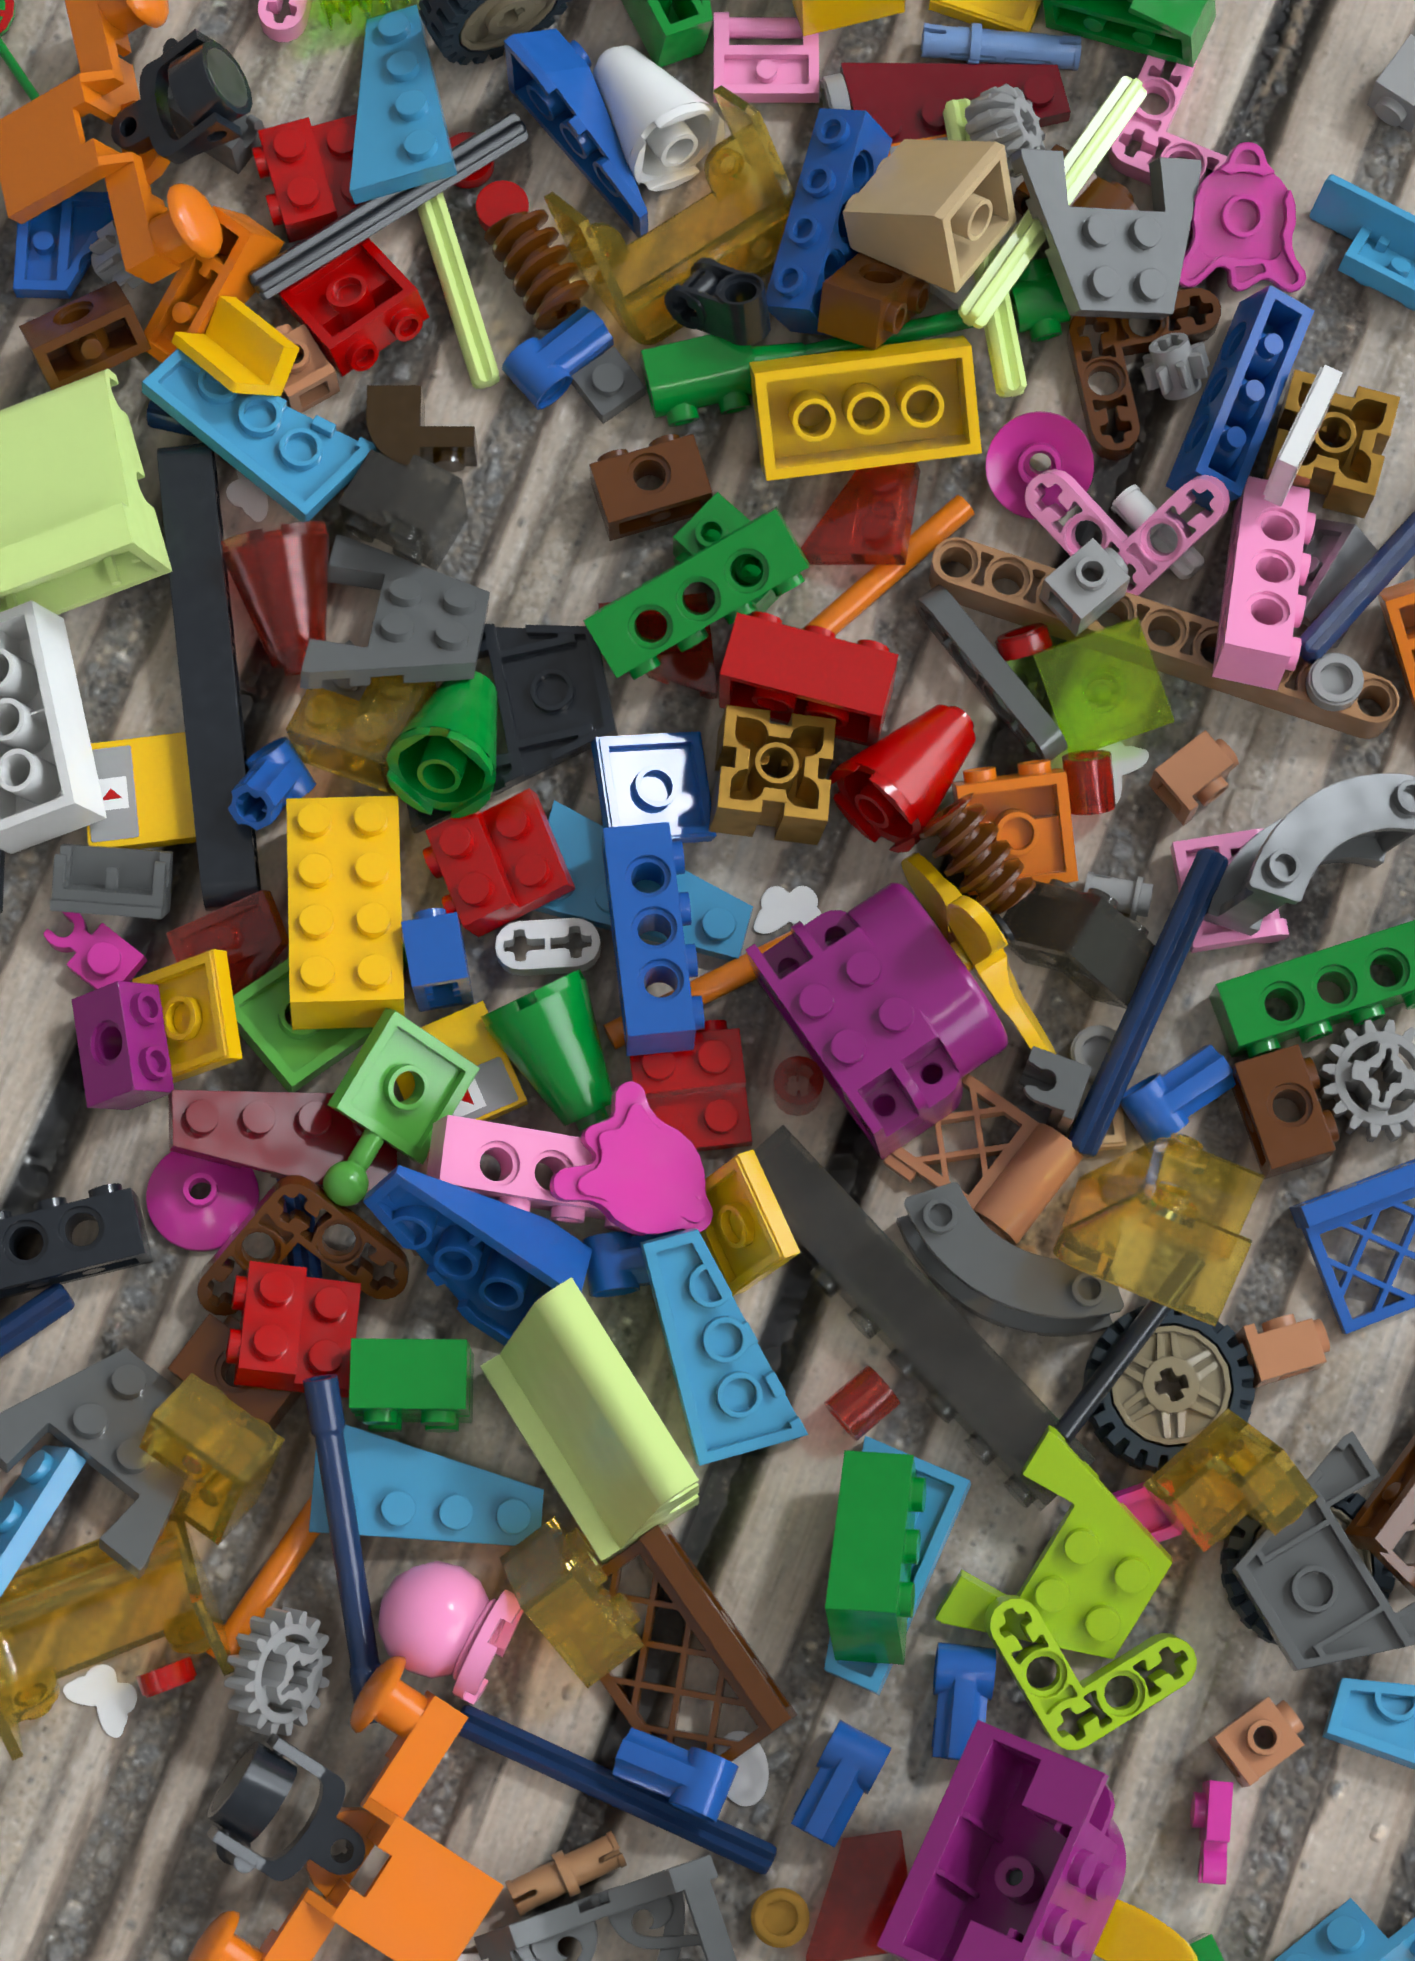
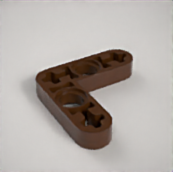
[1067,288,1221,460]
[197,1175,409,1316]

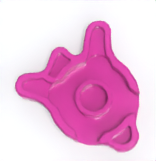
[1179,142,1306,293]
[550,1081,713,1236]

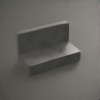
[1298,519,1378,648]

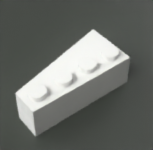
[0,600,107,854]

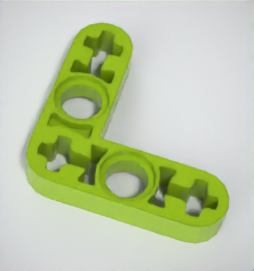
[984,1595,1197,1750]

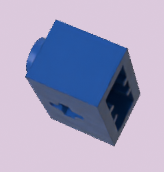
[401,908,474,1012]

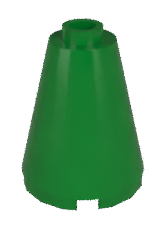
[386,671,497,818]
[481,969,613,1131]

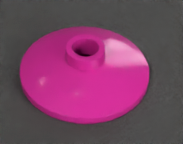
[986,411,1094,520]
[146,1151,259,1252]

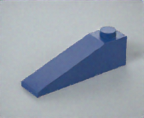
[504,29,649,240]
[363,1165,593,1346]

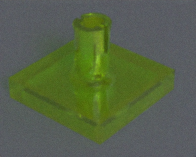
[1034,616,1175,758]

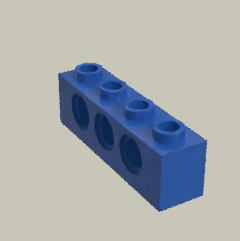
[766,108,893,336]
[1166,285,1314,511]
[602,822,705,1056]

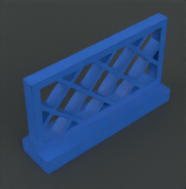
[1289,1159,1415,1334]

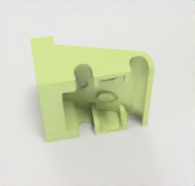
[0,369,173,615]
[480,1277,699,1565]

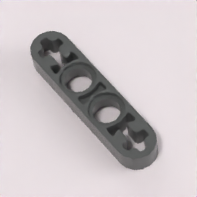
[915,584,1068,761]

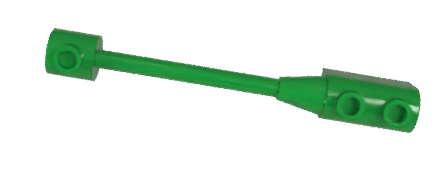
[639,258,1071,427]

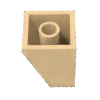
[843,139,1017,294]

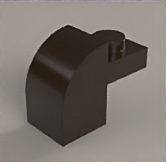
[366,385,478,486]

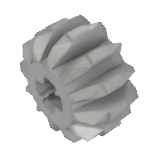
[965,84,1046,178]

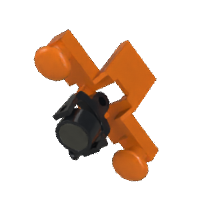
[0,0,253,284]
[187,1656,504,1961]

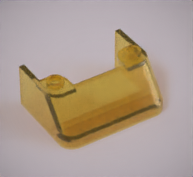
[544,85,795,345]
[1053,1133,1264,1327]
[0,1513,235,1761]

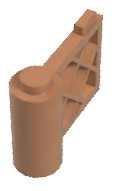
[883,1074,1084,1246]

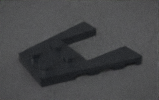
[372,622,618,833]

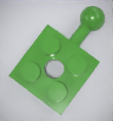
[233,943,408,1092]
[323,1008,480,1206]

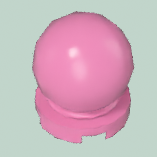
[378,1561,526,1705]

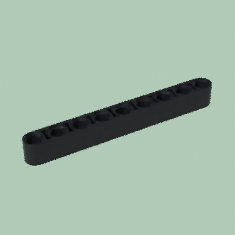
[157,443,262,912]

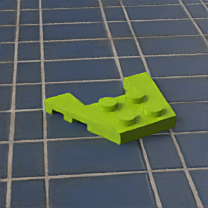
[935,1425,1172,1659]

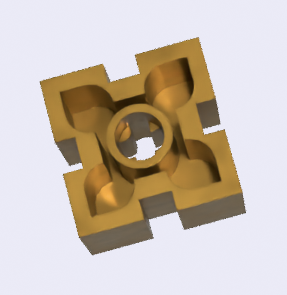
[1263,369,1400,518]
[709,705,836,845]

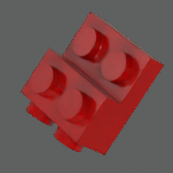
[251,114,364,243]
[277,237,429,377]
[423,788,576,938]
[629,1020,753,1152]
[225,1261,361,1398]

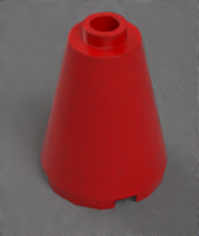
[829,704,976,853]

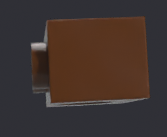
[817,252,930,350]
[19,281,151,390]
[589,434,713,541]
[1231,1044,1339,1180]
[167,1313,302,1442]

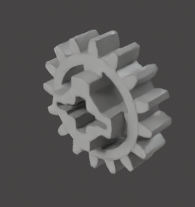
[1318,1019,1415,1142]
[224,1606,332,1736]

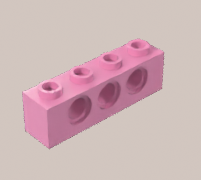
[1212,476,1316,691]
[427,1115,625,1232]

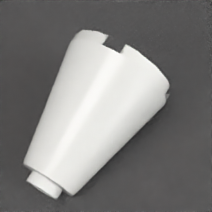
[593,45,725,192]

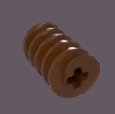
[484,209,590,330]
[919,793,1036,916]

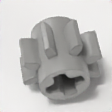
[89,220,145,289]
[1141,333,1210,400]

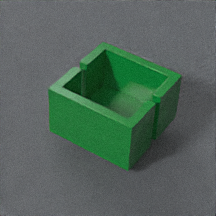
[349,1338,474,1433]

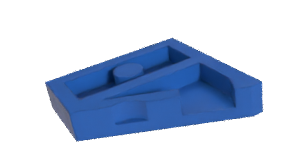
[13,191,114,299]

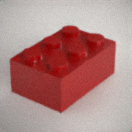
[719,611,899,746]

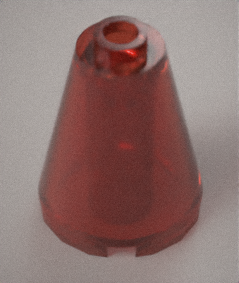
[221,521,329,676]

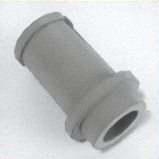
[1082,871,1154,920]

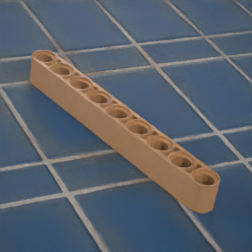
[929,537,1400,739]

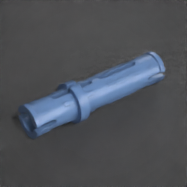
[921,23,1081,71]

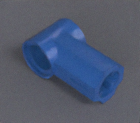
[502,306,614,410]
[228,737,316,831]
[1120,1045,1236,1147]
[582,1231,680,1298]
[931,1642,996,1761]
[791,1720,892,1848]
[612,1727,739,1823]

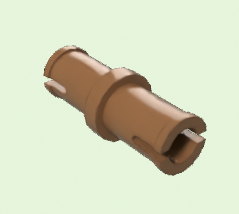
[505,1831,627,1917]

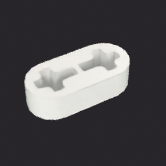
[495,918,601,976]

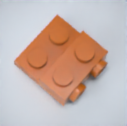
[952,759,1079,896]

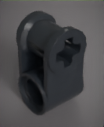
[664,257,771,346]

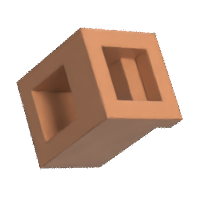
[275,324,340,413]
[1149,730,1239,826]
[1236,1314,1330,1388]
[1207,1697,1304,1788]

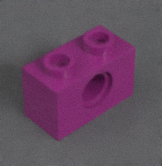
[71,981,174,1110]

